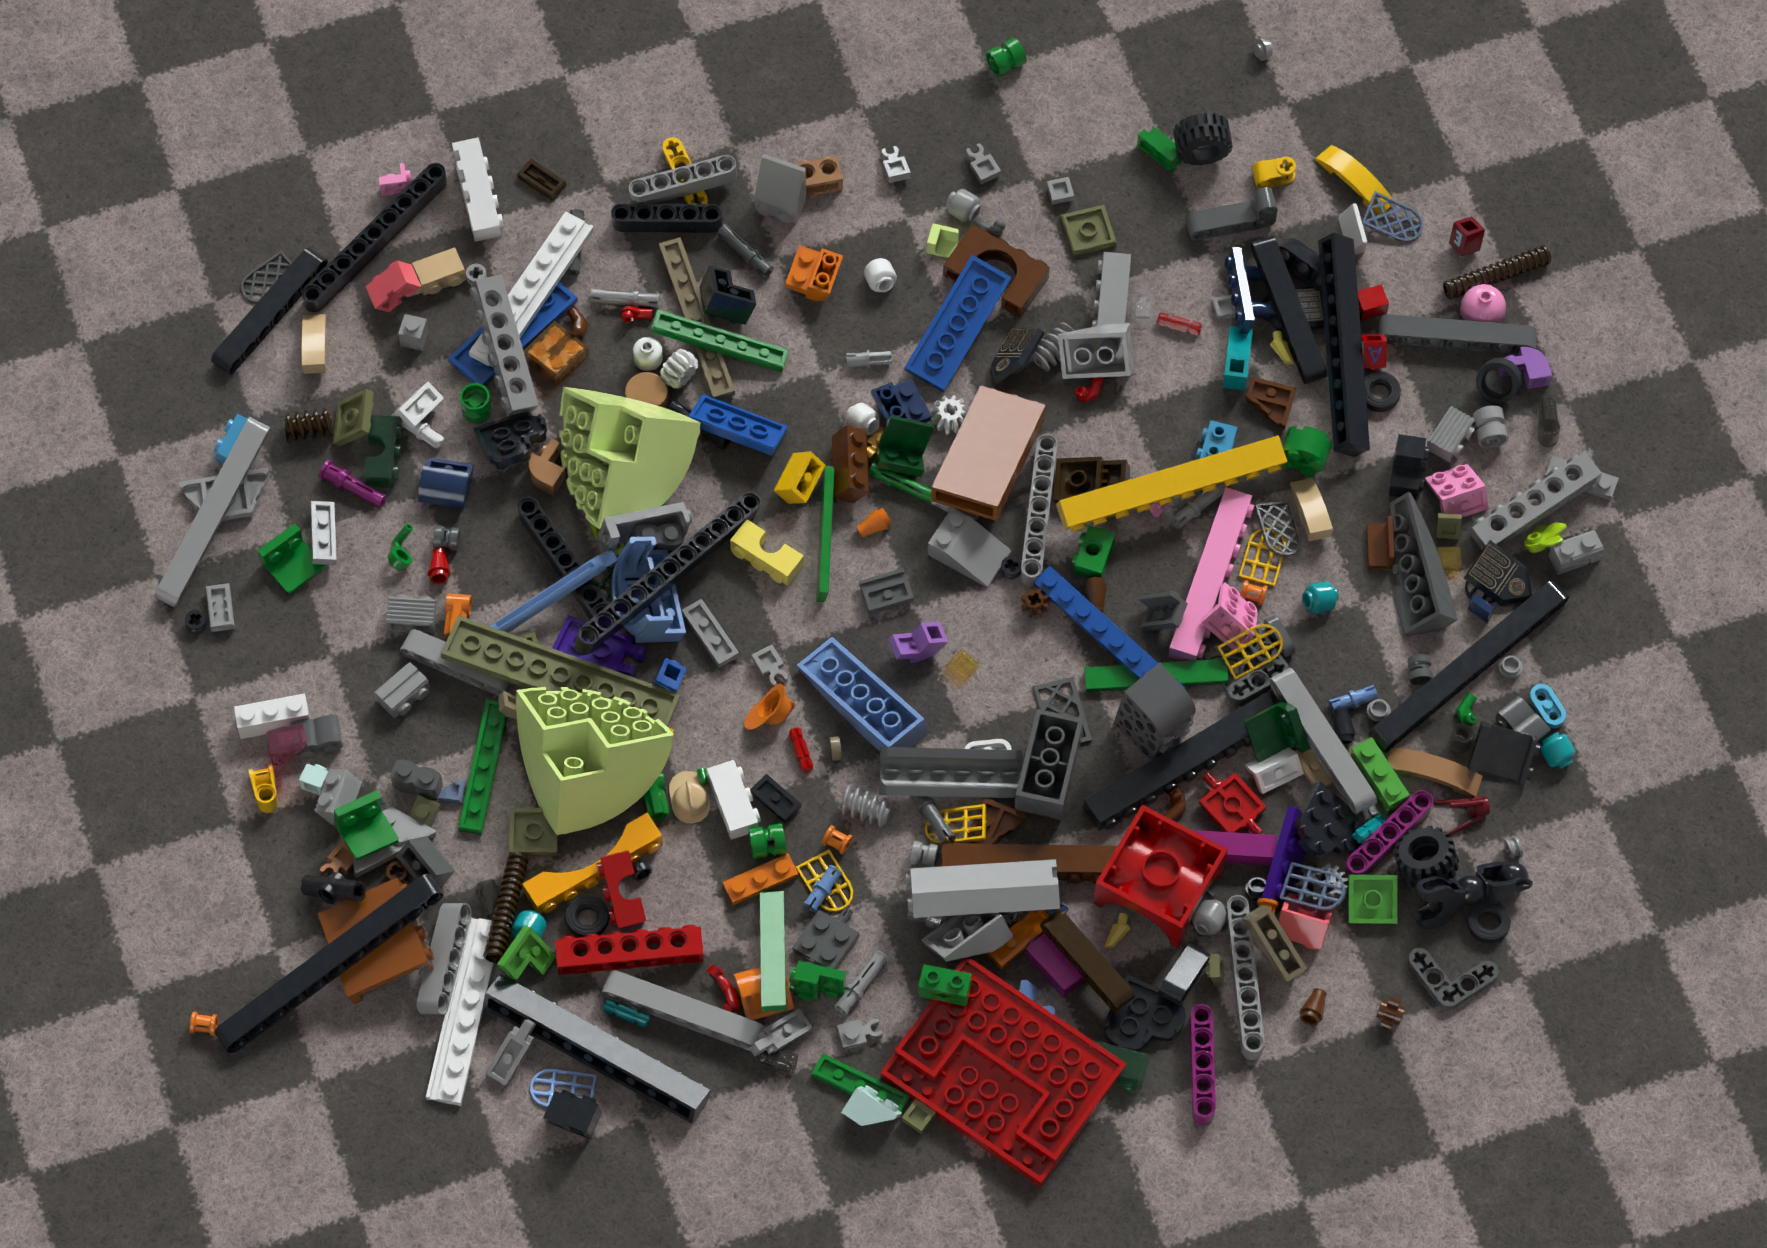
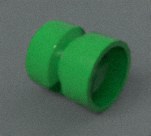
[985,38,1027,77]
[460,383,492,424]
[748,823,787,859]

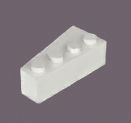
[452,137,504,242]

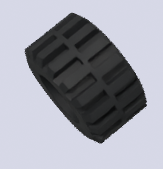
[1173,113,1233,165]
[1394,826,1459,890]

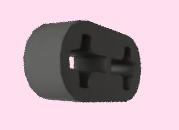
[1264,615,1296,658]

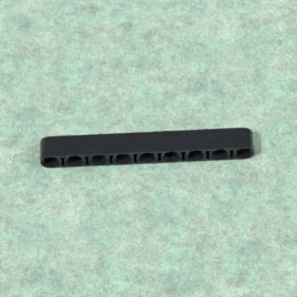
[302,163,447,313]

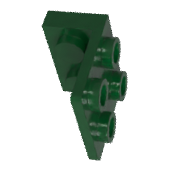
[876,416,934,477]
[1244,700,1310,762]

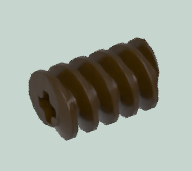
[284,408,334,442]

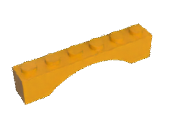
[523,813,663,914]

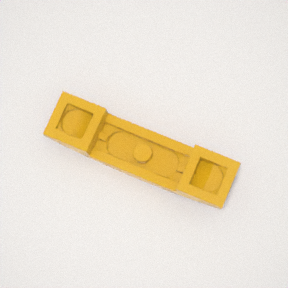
[1315,145,1395,216]

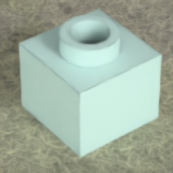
[299,764,329,795]

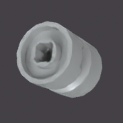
[1473,406,1509,448]

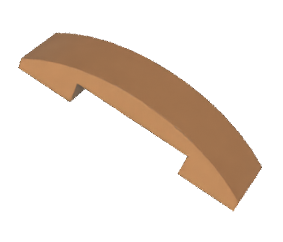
[1387,748,1483,798]

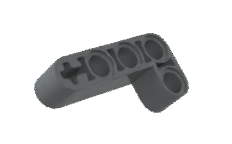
[1185,187,1278,241]

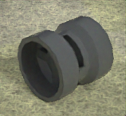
[433,526,461,551]
[1407,654,1433,685]

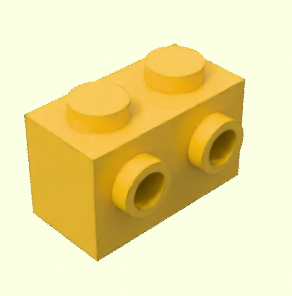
[774,451,826,504]

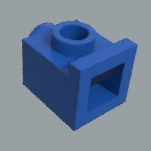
[652,658,687,692]

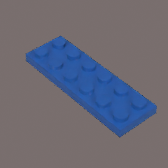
[904,255,1012,393]
[448,282,578,386]

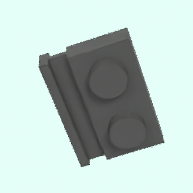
[859,568,914,614]

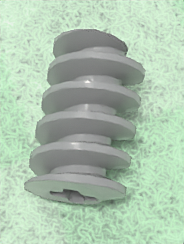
[1031,322,1074,372]
[842,785,895,828]

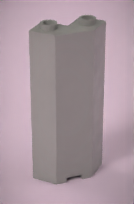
[906,859,1060,918]

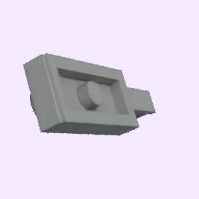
[749,1009,813,1057]
[485,1019,536,1086]

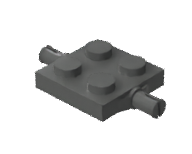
[792,907,860,969]

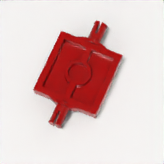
[1199,772,1267,834]

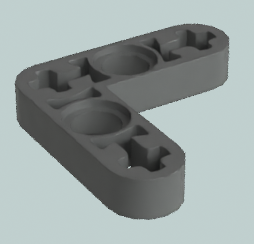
[1228,625,1289,705]
[1408,948,1499,1010]

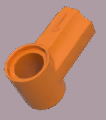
[444,593,472,638]

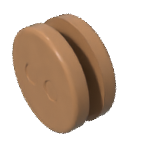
[625,372,668,408]

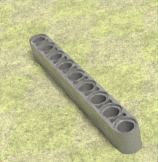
[154,417,271,607]

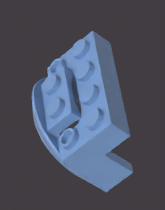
[612,537,686,643]

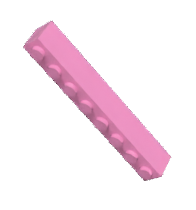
[1168,488,1255,661]

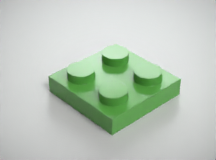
[1348,875,1397,924]

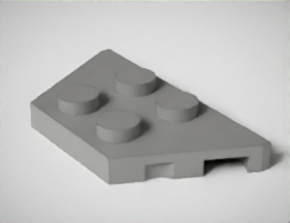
[179,467,269,521]
[352,807,436,878]

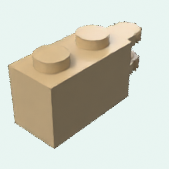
[409,247,466,297]

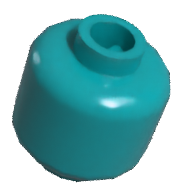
[1302,581,1339,614]
[1540,732,1576,769]
[511,910,547,939]

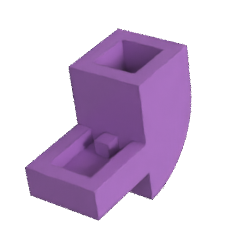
[1498,347,1552,389]
[888,622,948,663]

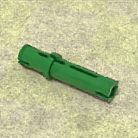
[868,462,932,504]

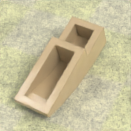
[302,314,327,374]
[1290,478,1333,541]

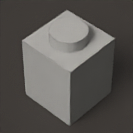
[398,314,429,351]

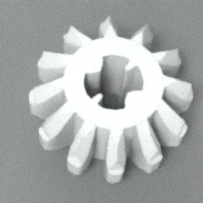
[660,349,698,389]
[931,395,969,435]

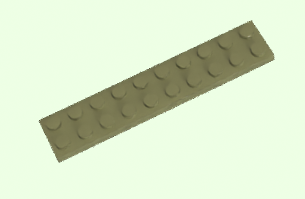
[441,615,681,727]

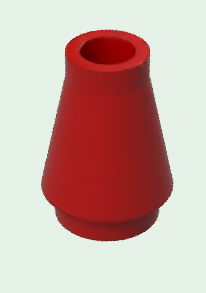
[427,548,451,584]

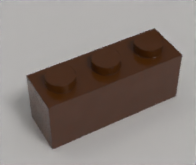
[832,425,869,503]

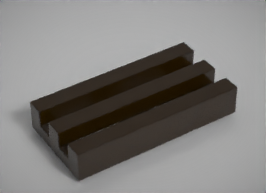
[517,159,566,201]

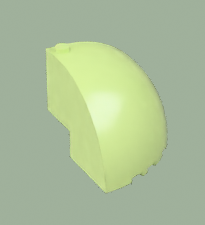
[559,387,701,529]
[516,687,674,835]

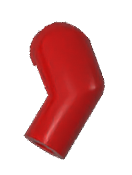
[621,306,653,323]
[1075,377,1104,402]

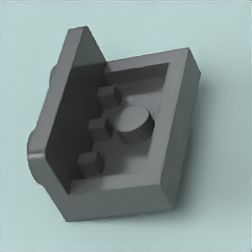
[1139,591,1188,632]

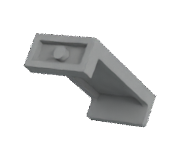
[596,502,692,554]

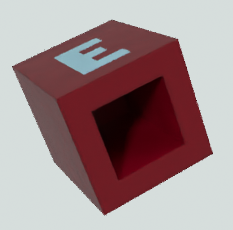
[1449,216,1485,256]

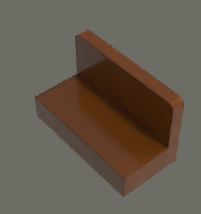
[1366,516,1394,569]

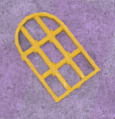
[1238,528,1286,587]
[1217,624,1283,680]
[925,804,987,845]
[796,849,853,912]

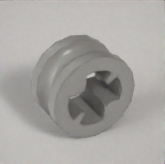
[466,264,487,285]
[1504,837,1523,861]

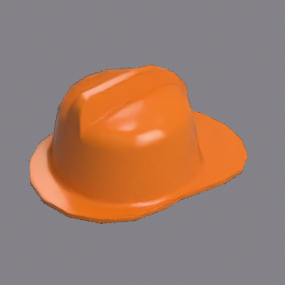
[744,684,795,730]

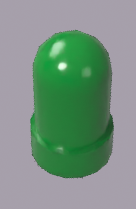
[696,768,708,786]

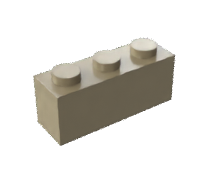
[1242,905,1307,982]

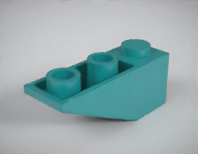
[1222,326,1253,391]

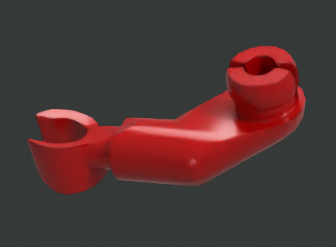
[706,965,740,1013]

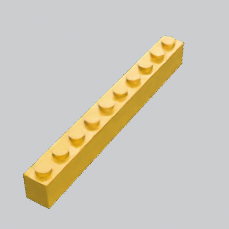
[1056,435,1287,532]

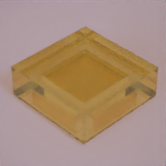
[1437,547,1462,572]
[946,649,979,682]

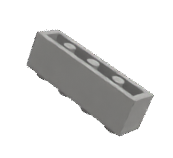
[1092,252,1131,327]

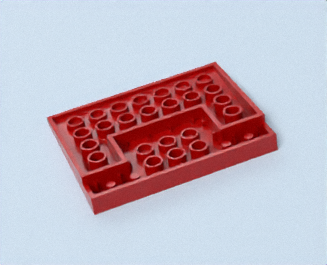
[880,957,1126,1188]

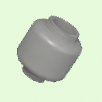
[946,189,981,222]
[1192,899,1227,936]

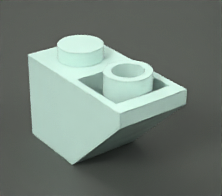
[841,1085,902,1126]

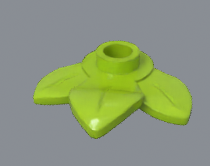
[1524,522,1567,553]

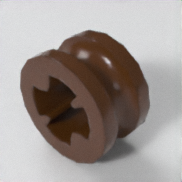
[386,861,409,884]

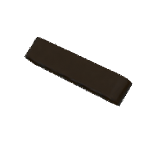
[1040,909,1135,1012]

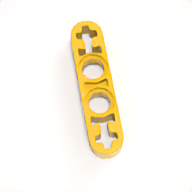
[662,137,708,204]

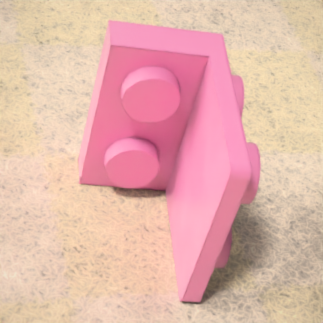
[1425,464,1489,517]
[1201,582,1258,650]

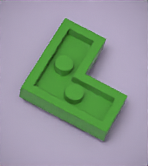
[497,926,556,980]

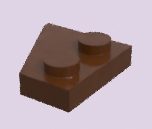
[1246,377,1296,430]
[967,798,1027,844]

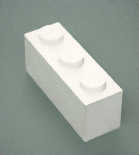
[234,693,310,739]
[707,760,761,840]

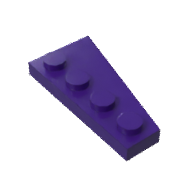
[1262,806,1307,906]

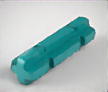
[1353,813,1388,843]
[603,999,650,1027]

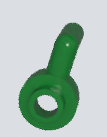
[387,523,413,570]

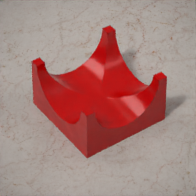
[1093,805,1228,948]

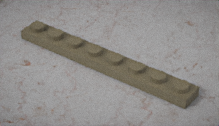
[659,237,735,400]

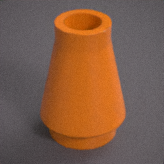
[856,508,892,538]

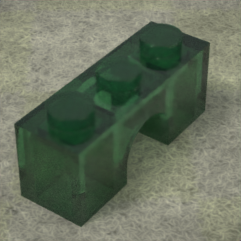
[364,415,403,488]

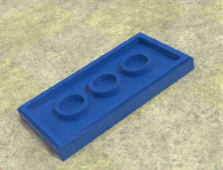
[688,395,788,456]

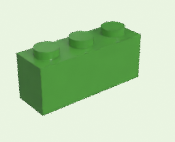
[1350,737,1410,816]

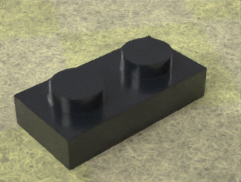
[750,773,801,823]

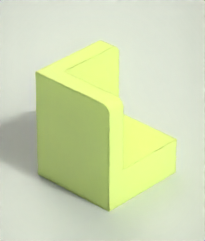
[927,224,959,258]

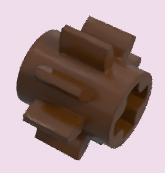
[1021,588,1049,618]
[1376,996,1405,1029]

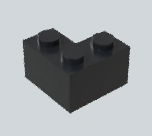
[699,265,756,325]
[1389,434,1429,500]
[543,1090,602,1140]

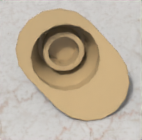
[669,771,710,823]

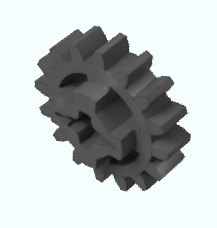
[1296,863,1348,907]

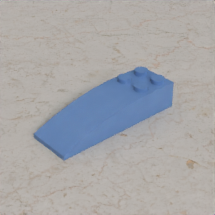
[797,637,928,751]

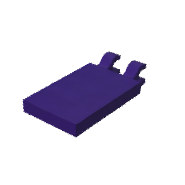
[552,615,646,678]

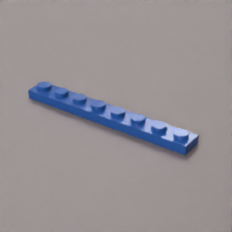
[1033,566,1185,689]

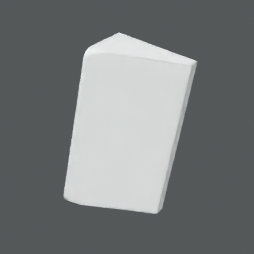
[1338,203,1367,254]

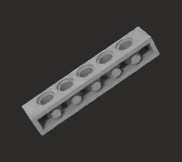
[470,274,538,417]
[1470,452,1602,550]

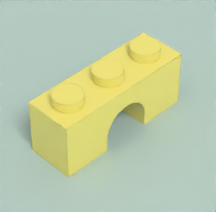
[730,519,804,586]

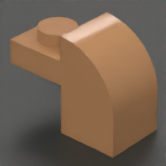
[529,439,565,496]

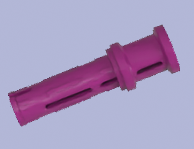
[318,460,387,509]

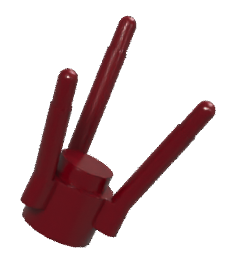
[1434,796,1490,836]

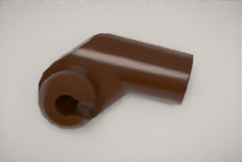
[568,308,588,340]
[1163,789,1186,821]

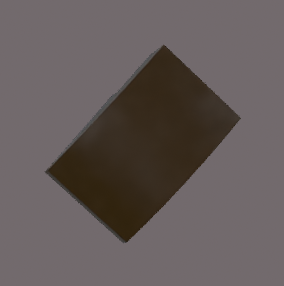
[1053,456,1130,503]

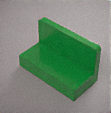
[1137,128,1182,172]

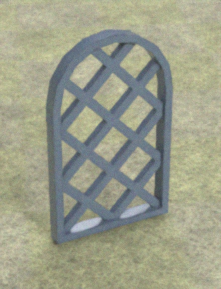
[1362,191,1423,242]

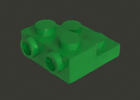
[789,961,846,1002]

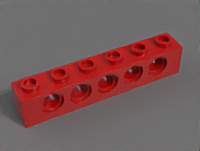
[555,925,704,975]

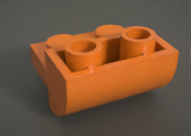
[785,245,843,301]
[733,967,794,1020]

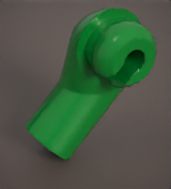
[1456,693,1477,727]

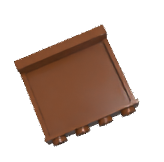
[318,878,434,1004]

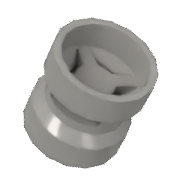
[910,841,938,867]

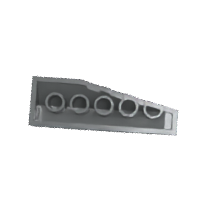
[1390,492,1458,636]

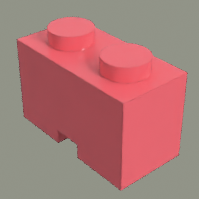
[365,261,421,312]

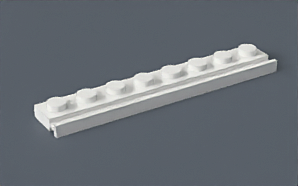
[469,211,594,366]
[426,917,494,1106]

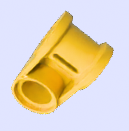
[1251,157,1296,189]
[249,764,279,813]

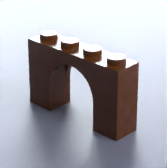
[943,225,1050,318]

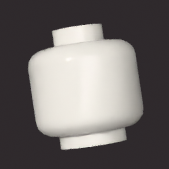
[864,258,897,292]
[633,337,663,371]
[846,403,880,436]

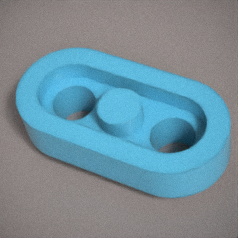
[1529,684,1566,729]

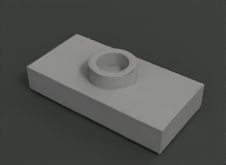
[206,583,235,632]

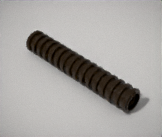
[1443,245,1551,300]
[483,852,529,963]

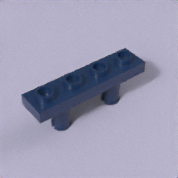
[1224,247,1272,334]

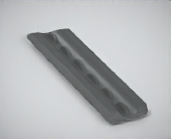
[879,747,1022,798]

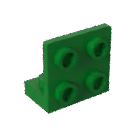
[257,523,325,594]
[334,790,399,860]

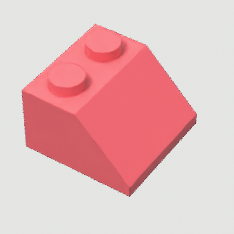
[1278,892,1334,950]

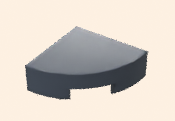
[438,780,466,805]

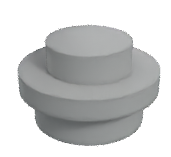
[1253,38,1273,61]
[1499,656,1523,679]
[1367,699,1391,722]

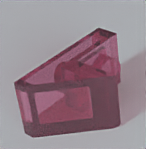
[266,723,307,766]

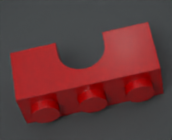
[596,850,647,928]

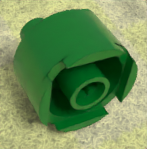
[1283,426,1332,477]

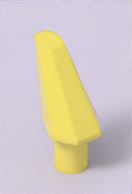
[1270,331,1294,364]
[1104,913,1131,948]

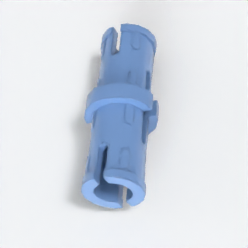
[1328,685,1378,714]
[803,865,842,913]

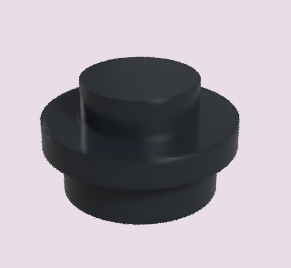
[1245,877,1266,900]

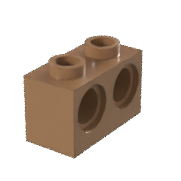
[795,156,843,196]

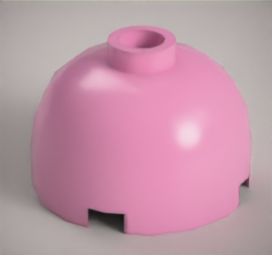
[1460,284,1506,323]

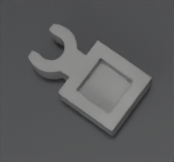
[966,143,1001,184]
[882,146,911,183]
[751,645,788,687]
[837,1019,882,1050]

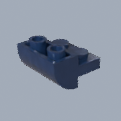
[871,379,932,424]
[418,457,474,509]

